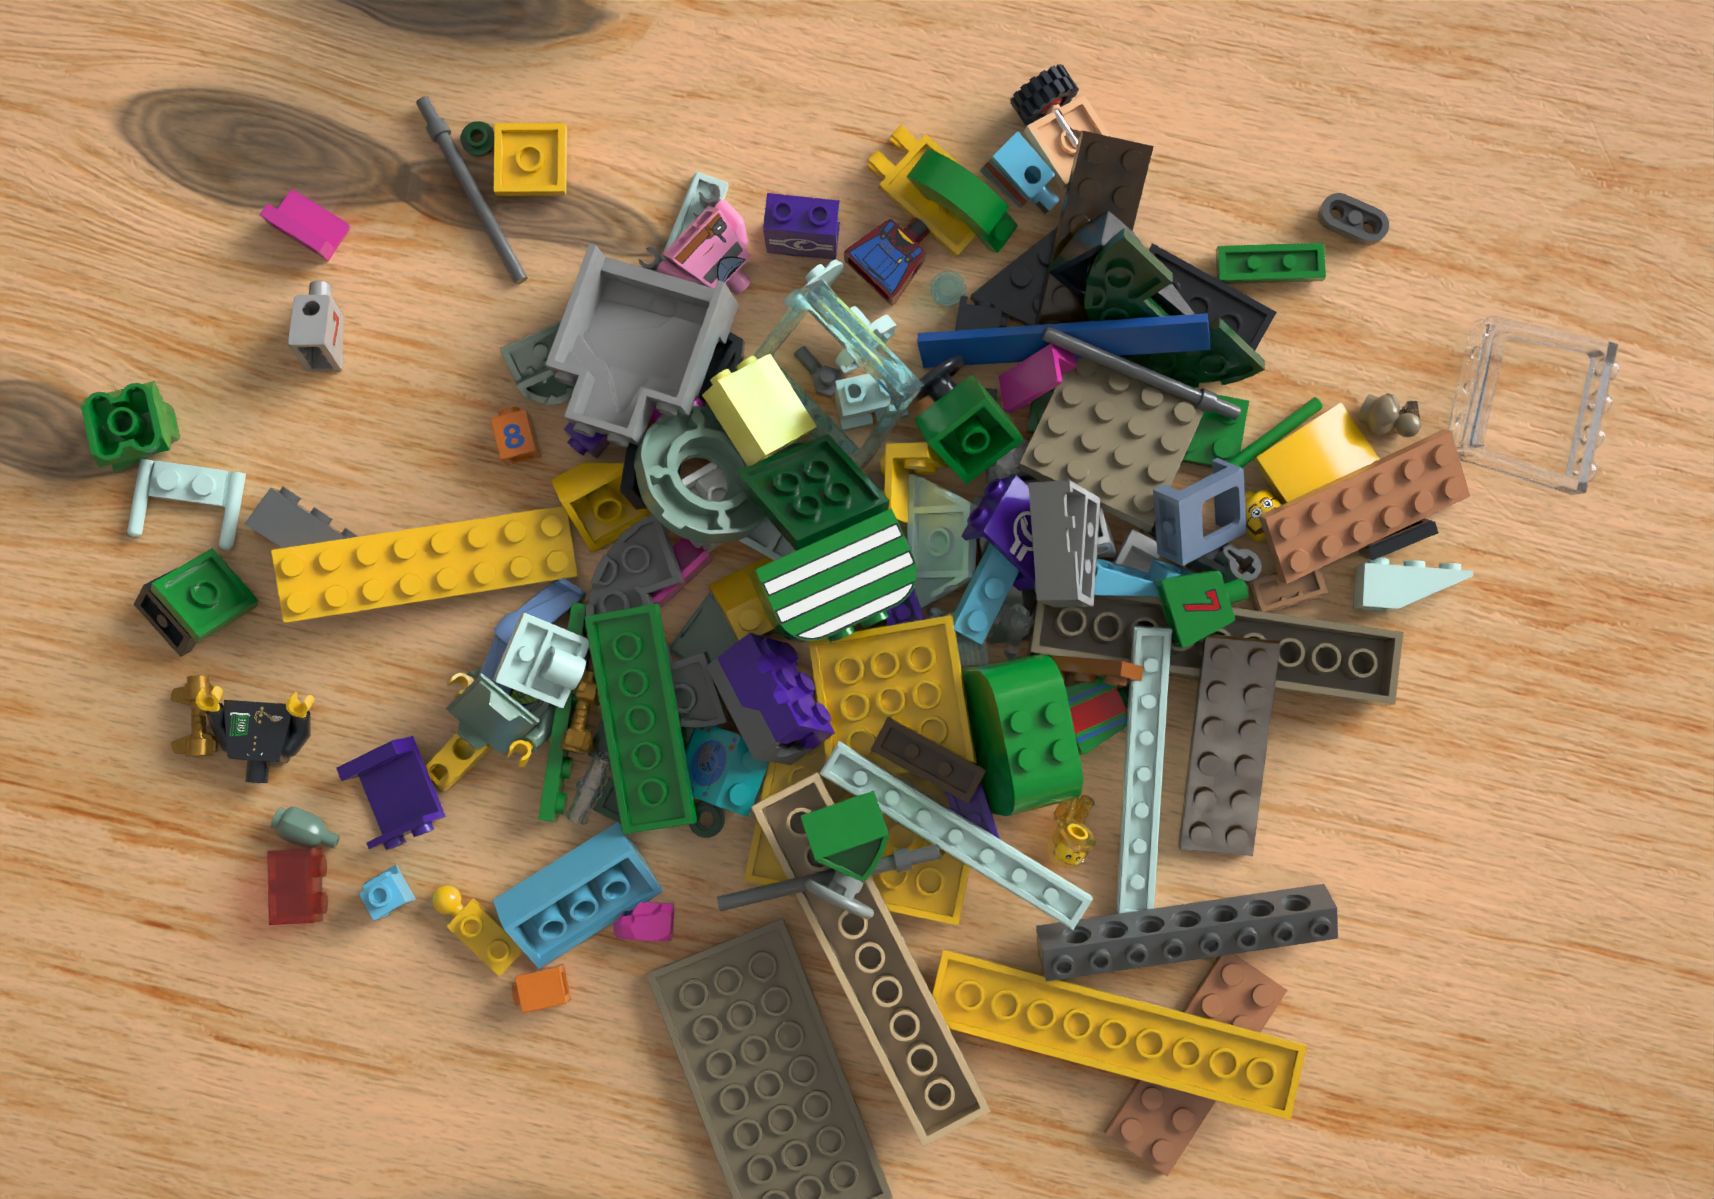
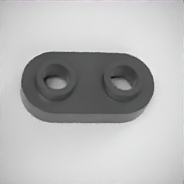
[1318,193,1389,246]

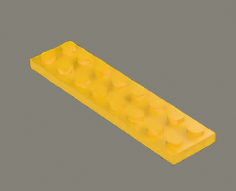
[271,506,578,623]

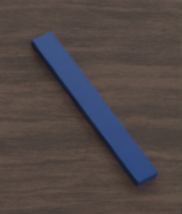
[917,313,1210,368]

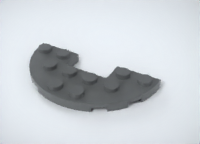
[586,515,730,727]

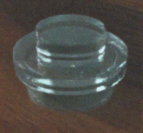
[931,271,966,307]

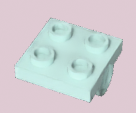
[493,612,590,708]

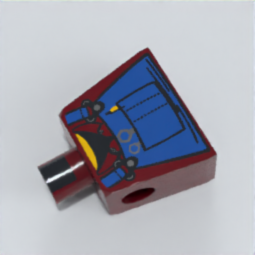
[844,217,930,306]

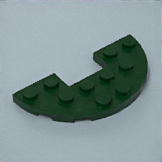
[1085,227,1265,388]

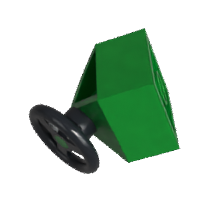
[906,355,1024,484]

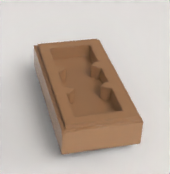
[1248,568,1329,613]

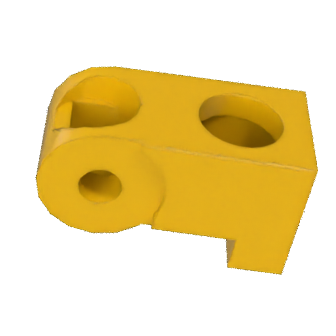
[426,731,494,793]

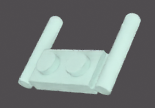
[127,459,246,550]

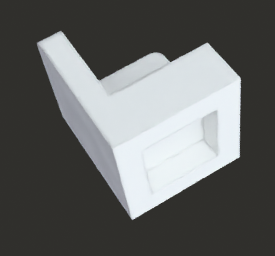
[1113,529,1160,572]

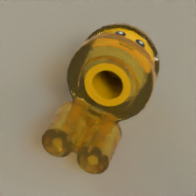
[1047,795,1096,869]

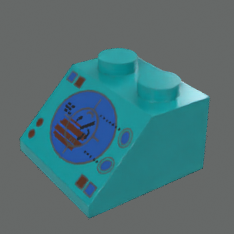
[685,726,769,817]

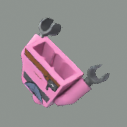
[639,184,750,295]

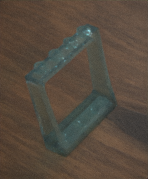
[754,279,924,470]

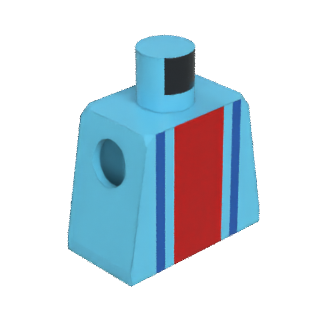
[980,131,1060,214]

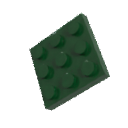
[736,434,890,551]

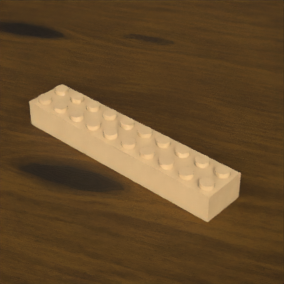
[751,772,991,1147]

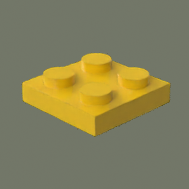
[494,123,567,196]

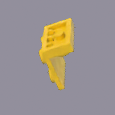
[881,442,948,525]

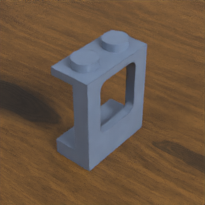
[1153,458,1246,566]

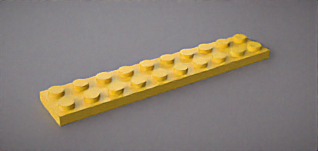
[932,949,1307,1120]

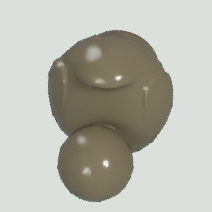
[1358,393,1421,438]

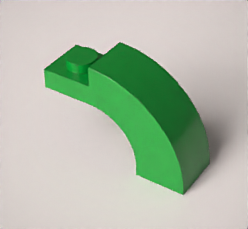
[906,149,1018,253]

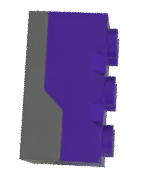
[706,633,835,765]

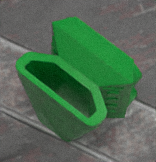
[80,381,180,473]

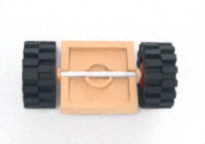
[1010,64,1111,190]

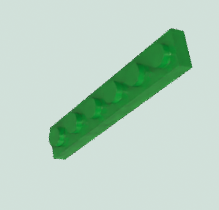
[538,602,590,822]

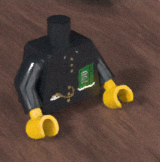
[196,686,315,783]

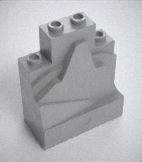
[546,243,739,448]

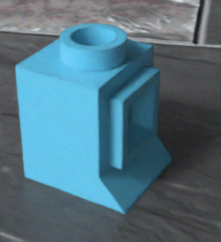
[359,865,416,921]

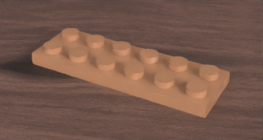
[1259,429,1470,584]
[1104,954,1288,1176]

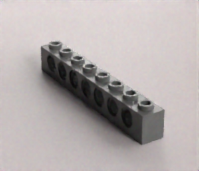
[1036,884,1338,981]

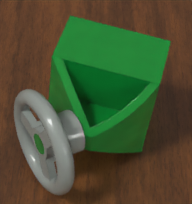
[800,791,889,919]

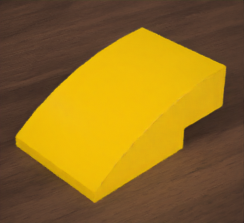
[1253,403,1379,504]

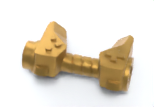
[559,671,600,755]
[170,675,218,757]

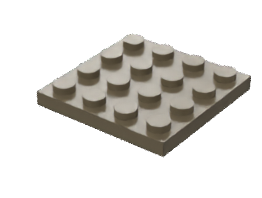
[1017,358,1204,532]

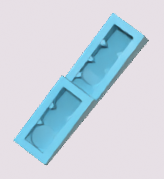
[1094,558,1199,597]

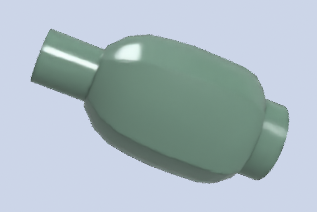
[271,807,340,849]

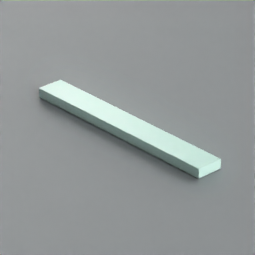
[1115,626,1172,914]
[819,741,1093,930]

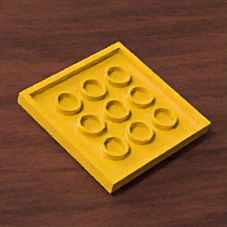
[808,615,976,785]

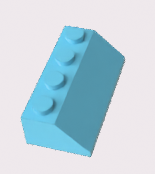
[493,822,663,969]

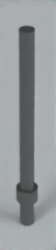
[416,96,528,285]
[1041,326,1241,421]
[717,844,941,911]

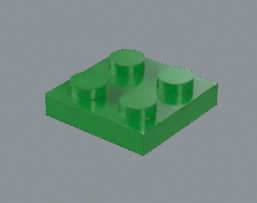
[150,548,259,643]

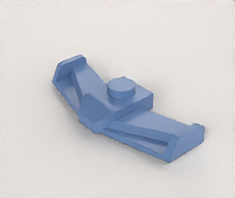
[478,578,586,695]

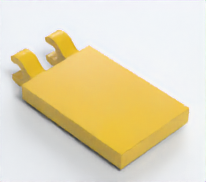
[866,124,976,258]

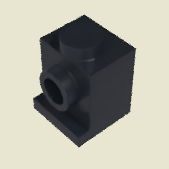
[955,296,1008,331]

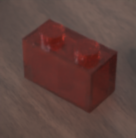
[267,847,328,925]

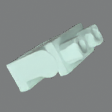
[834,366,908,432]

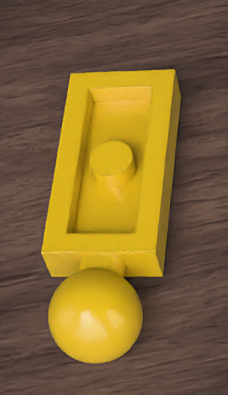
[432,885,523,977]

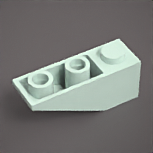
[1353,558,1473,612]

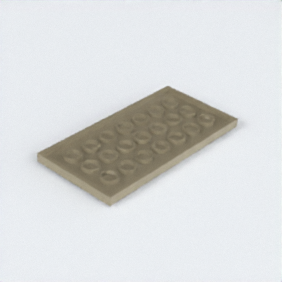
[646,918,893,1199]

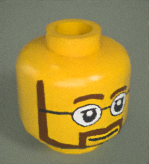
[1245,490,1283,542]

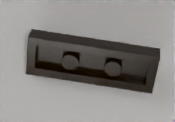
[870,717,988,804]

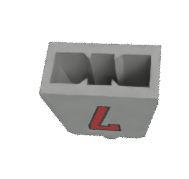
[288,281,343,371]

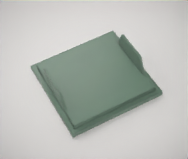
[669,592,737,662]
[446,674,540,754]

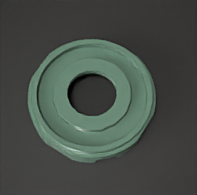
[634,406,772,544]

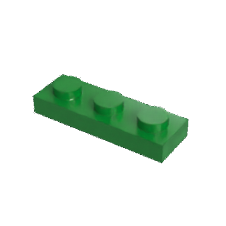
[1216,243,1326,284]

